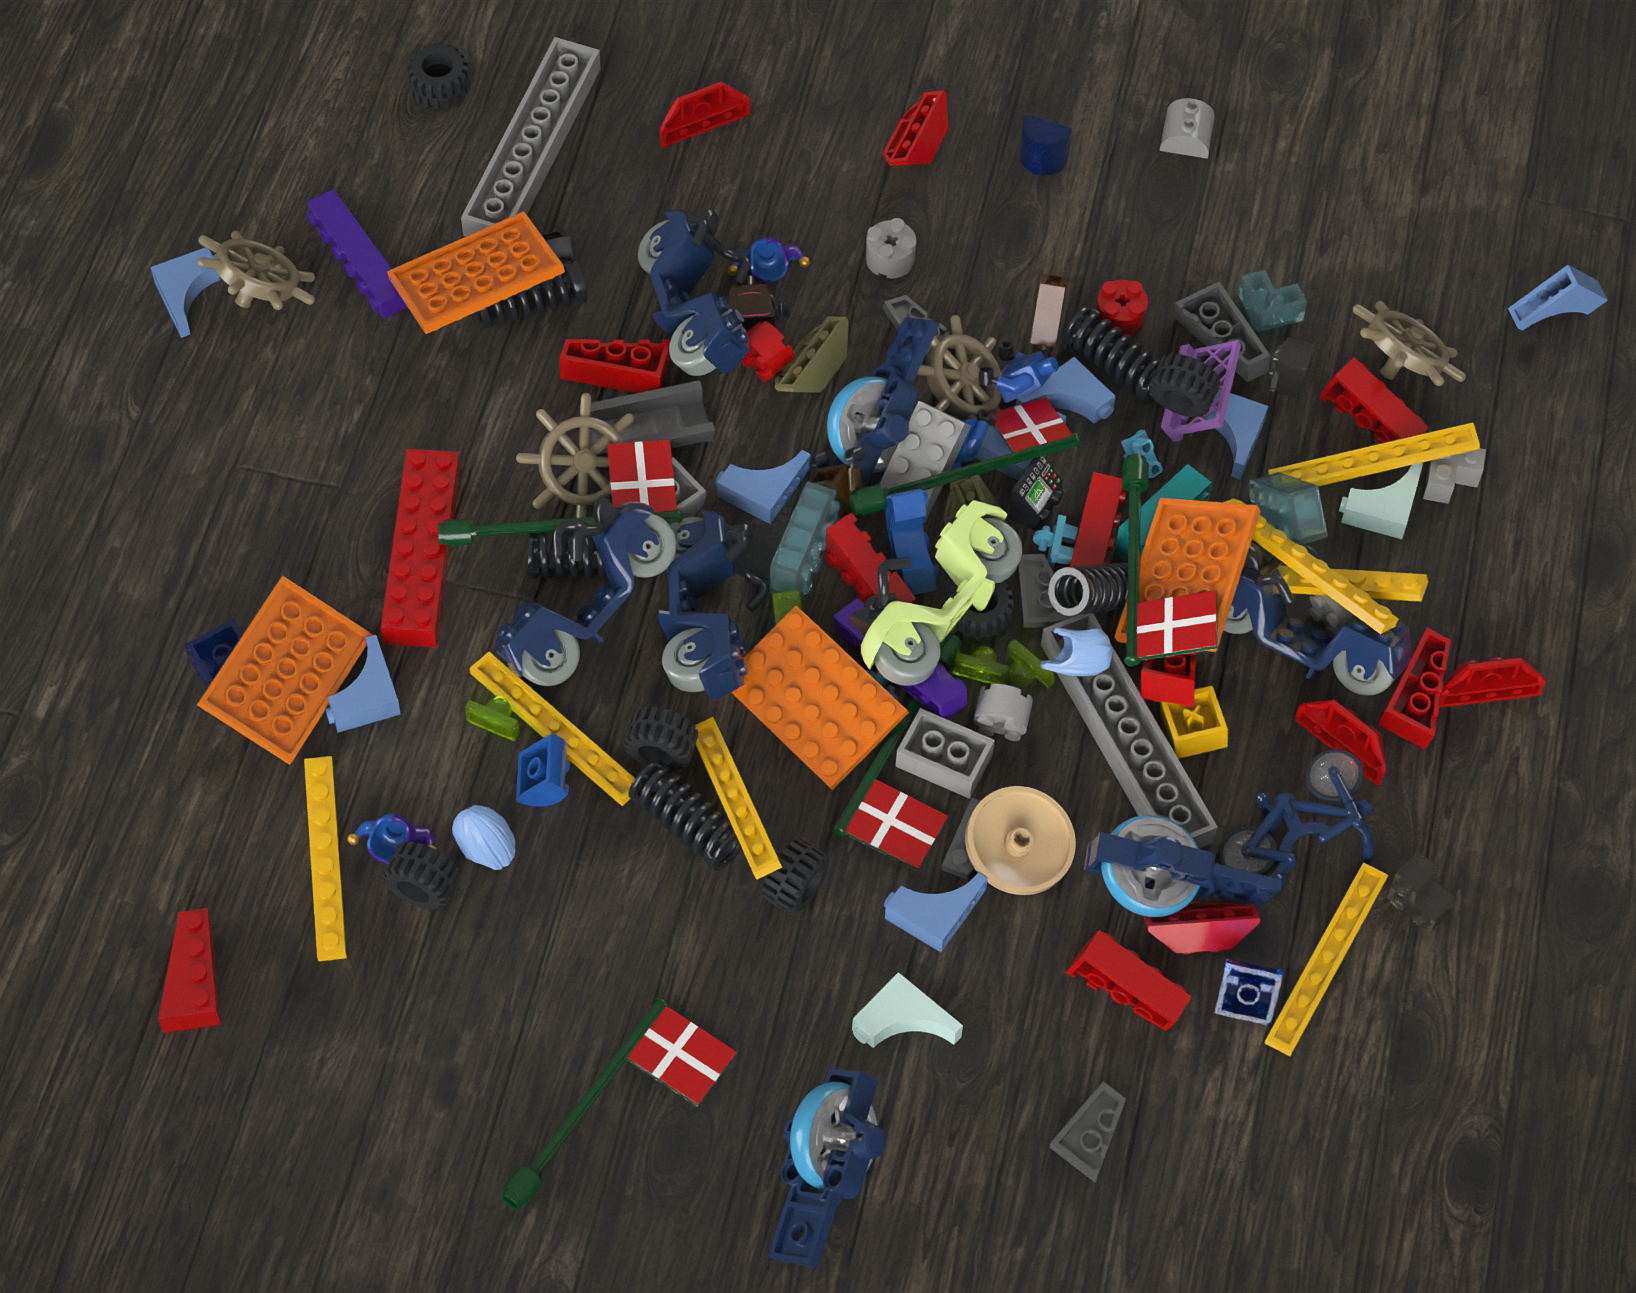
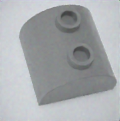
[1160,98,1215,159]
[668,457,706,525]

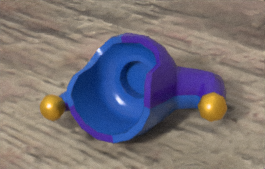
[728,237,810,282]
[347,814,436,864]

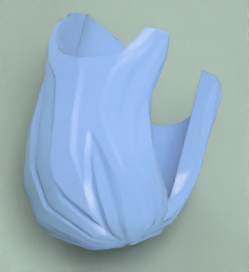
[1040,628,1113,676]
[452,805,516,870]

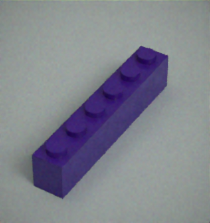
[306,189,407,319]
[833,599,967,720]

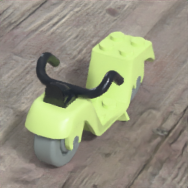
[849,500,1022,686]

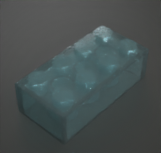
[1249,472,1328,545]
[770,481,840,602]

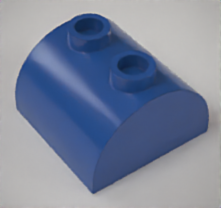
[516,733,570,806]

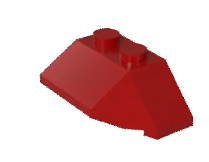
[660,82,750,148]
[882,90,948,166]
[1439,657,1546,708]
[1295,700,1386,786]
[1143,902,1260,954]

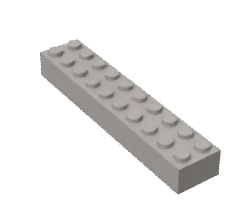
[461,37,601,237]
[1041,613,1218,849]

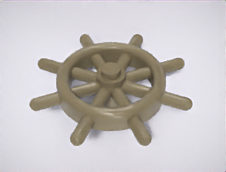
[197,231,315,310]
[1353,301,1466,386]
[917,315,1002,422]
[516,393,634,518]

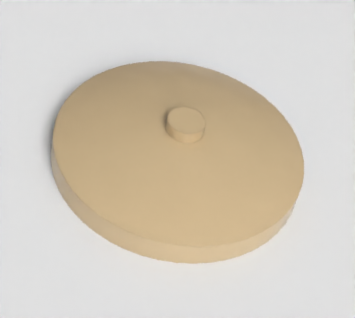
[965,786,1076,895]

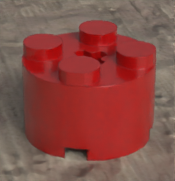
[1096,280,1148,337]
[741,321,794,383]

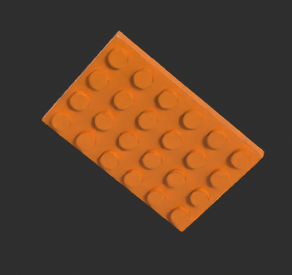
[387,211,565,334]
[1115,498,1261,652]
[197,575,373,765]
[731,606,909,790]

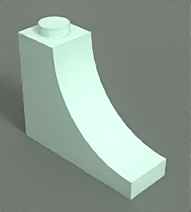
[1339,463,1423,539]
[852,973,963,1048]

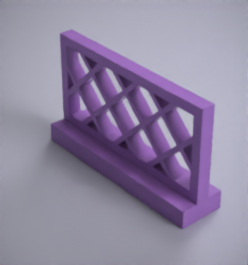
[1161,340,1241,442]

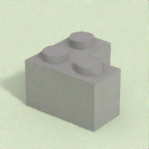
[1423,448,1486,504]

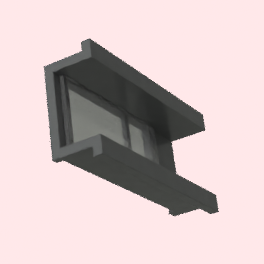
[579,380,715,457]

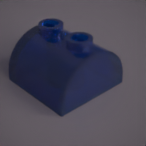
[1020,114,1073,175]
[185,618,243,689]
[1215,958,1283,1026]

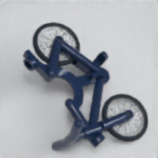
[1219,749,1374,887]

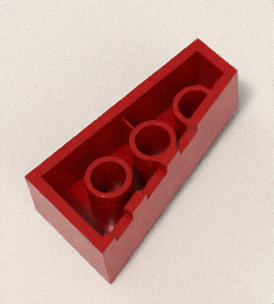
[560,339,671,393]
[1318,357,1429,443]
[1070,472,1127,567]
[825,512,916,606]
[1377,628,1451,749]
[1141,652,1197,707]
[158,908,221,1033]
[1065,930,1192,1031]

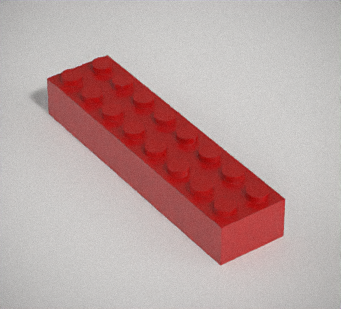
[381,449,461,647]

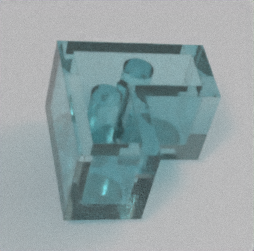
[1238,270,1307,332]

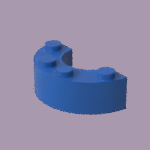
[885,488,939,595]

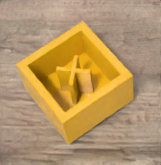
[1160,686,1228,759]

